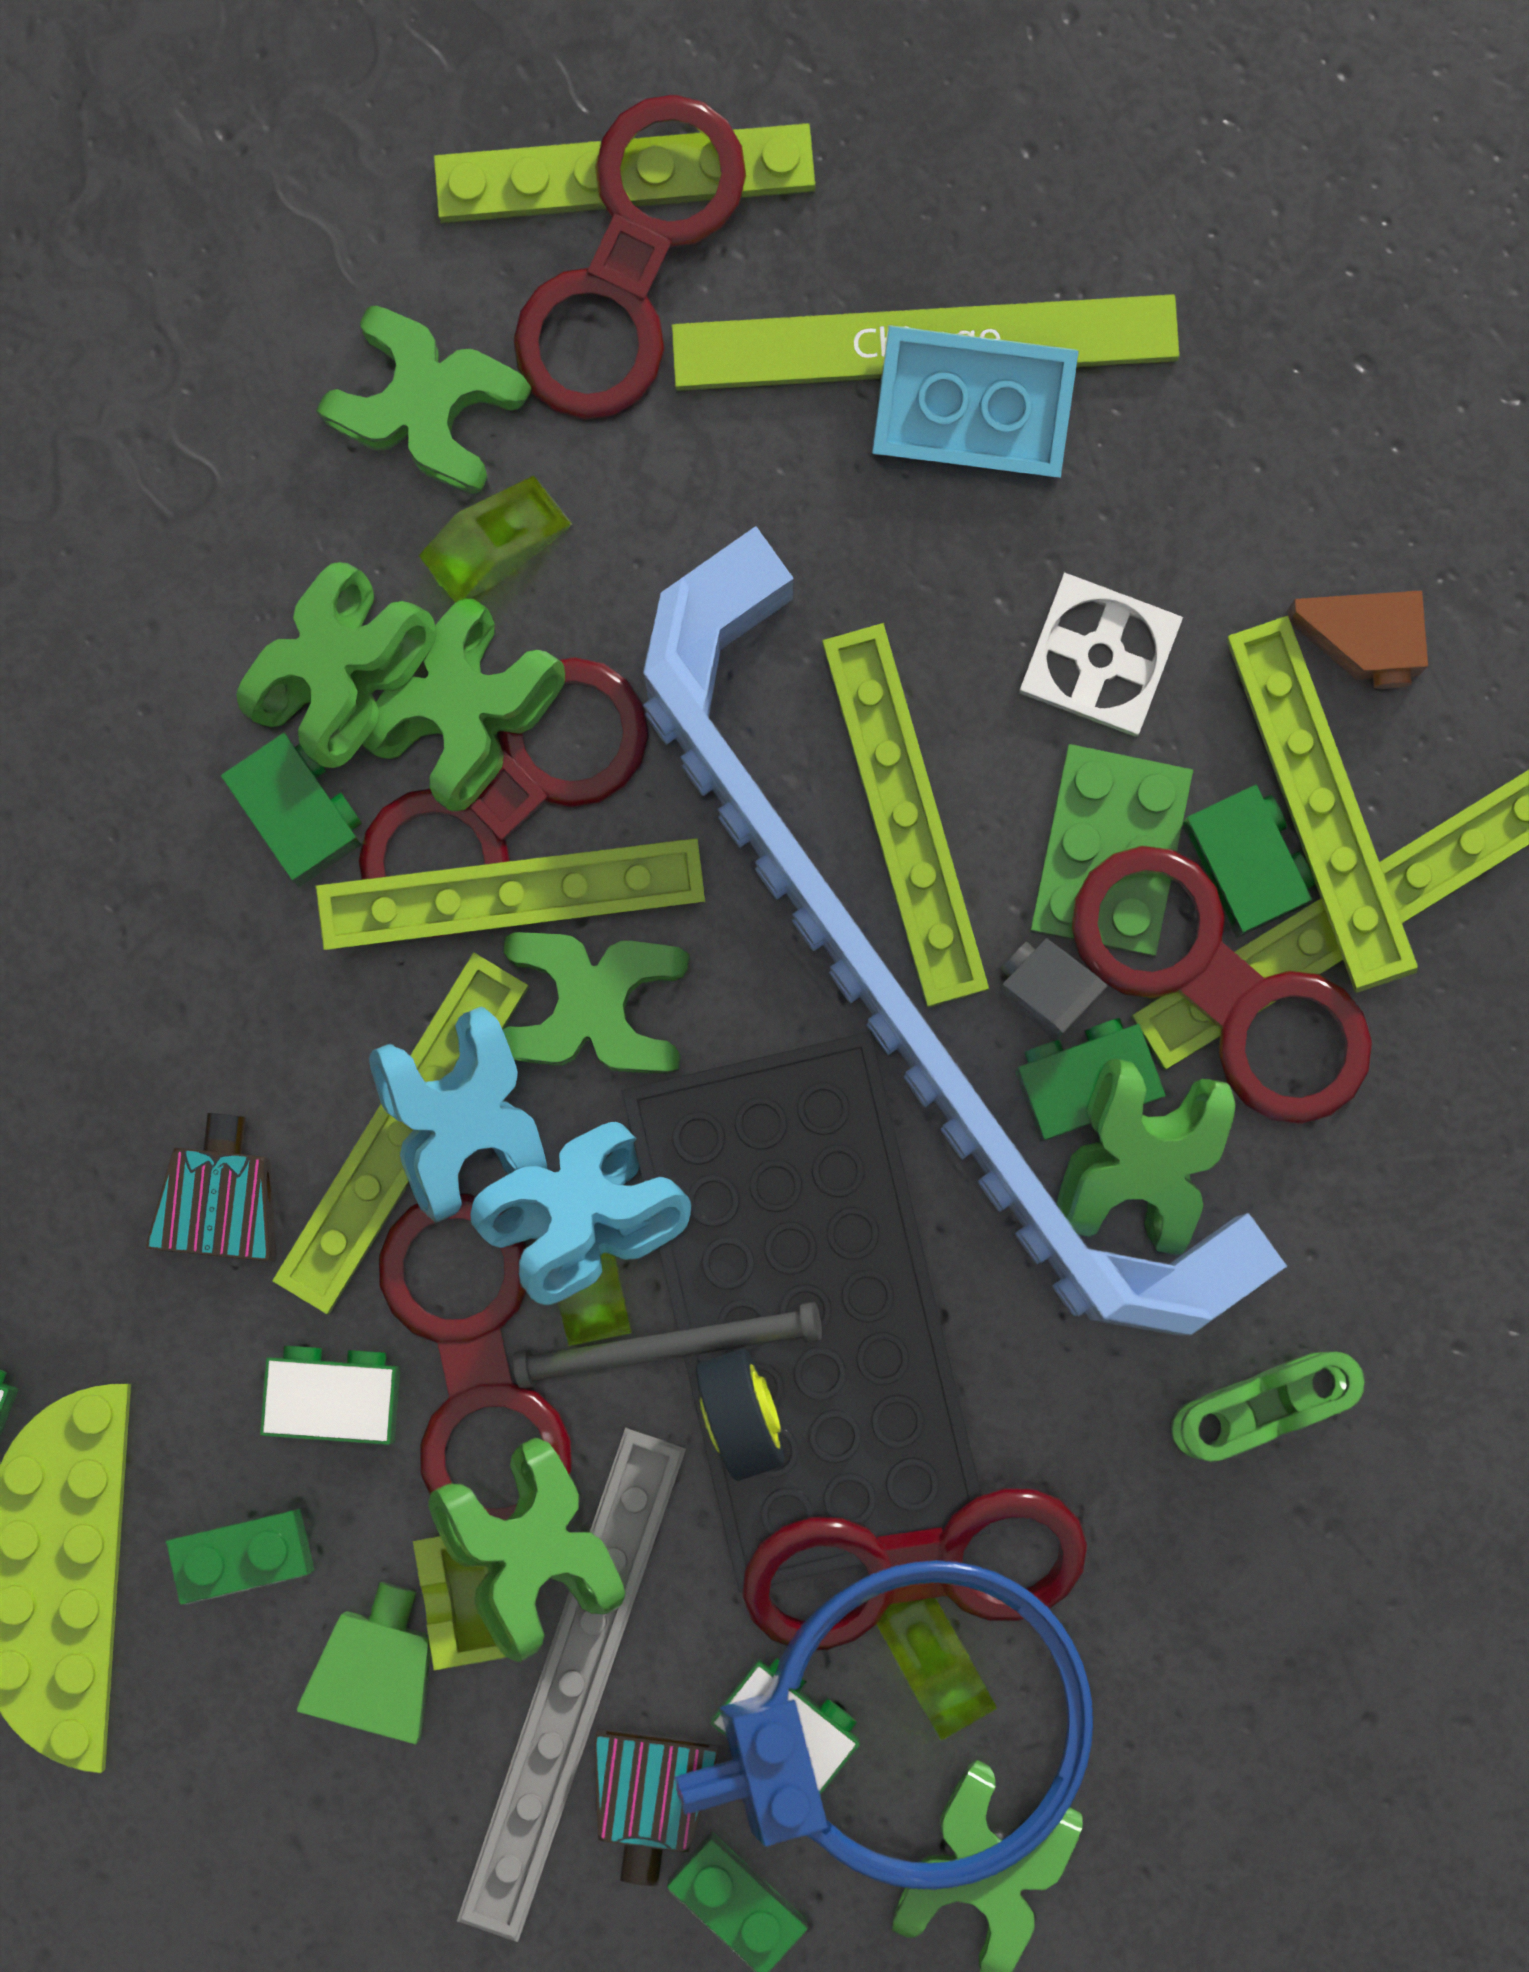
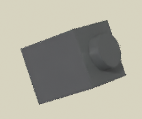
[999,938,1107,1041]

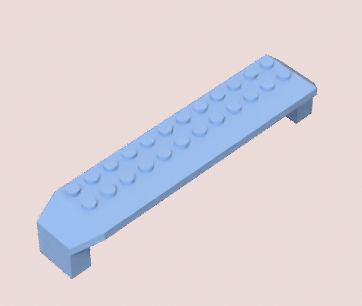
[643,526,1287,1336]

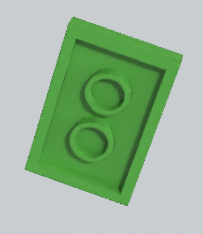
[1030,744,1193,958]

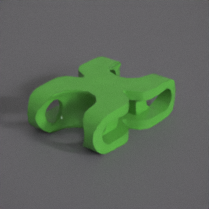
[316,305,532,494]
[236,562,436,768]
[362,599,565,811]
[503,932,690,1074]
[1057,1059,1235,1255]
[1171,1352,1364,1461]
[428,1438,625,1662]
[892,1760,1083,1972]

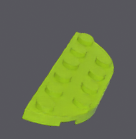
[0,1384,131,1773]

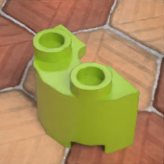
[413,1536,506,1670]

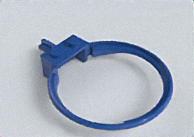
[675,1561,1093,1889]

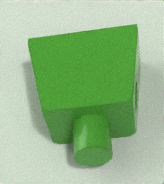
[297,1582,431,1744]

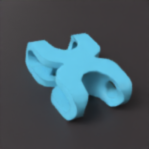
[369,1007,548,1223]
[471,1122,691,1305]

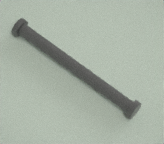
[513,1302,822,1389]

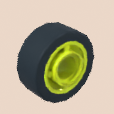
[696,1348,785,1481]

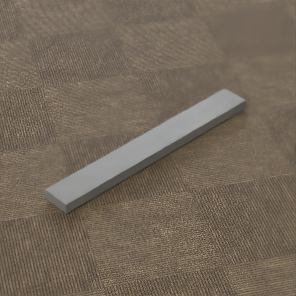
[457,1428,686,1942]

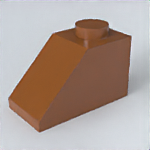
[1287,591,1428,689]

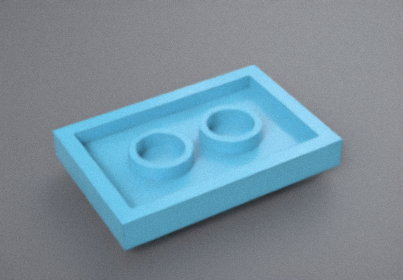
[872,325,1079,478]

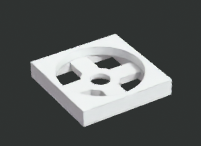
[1019,572,1183,737]

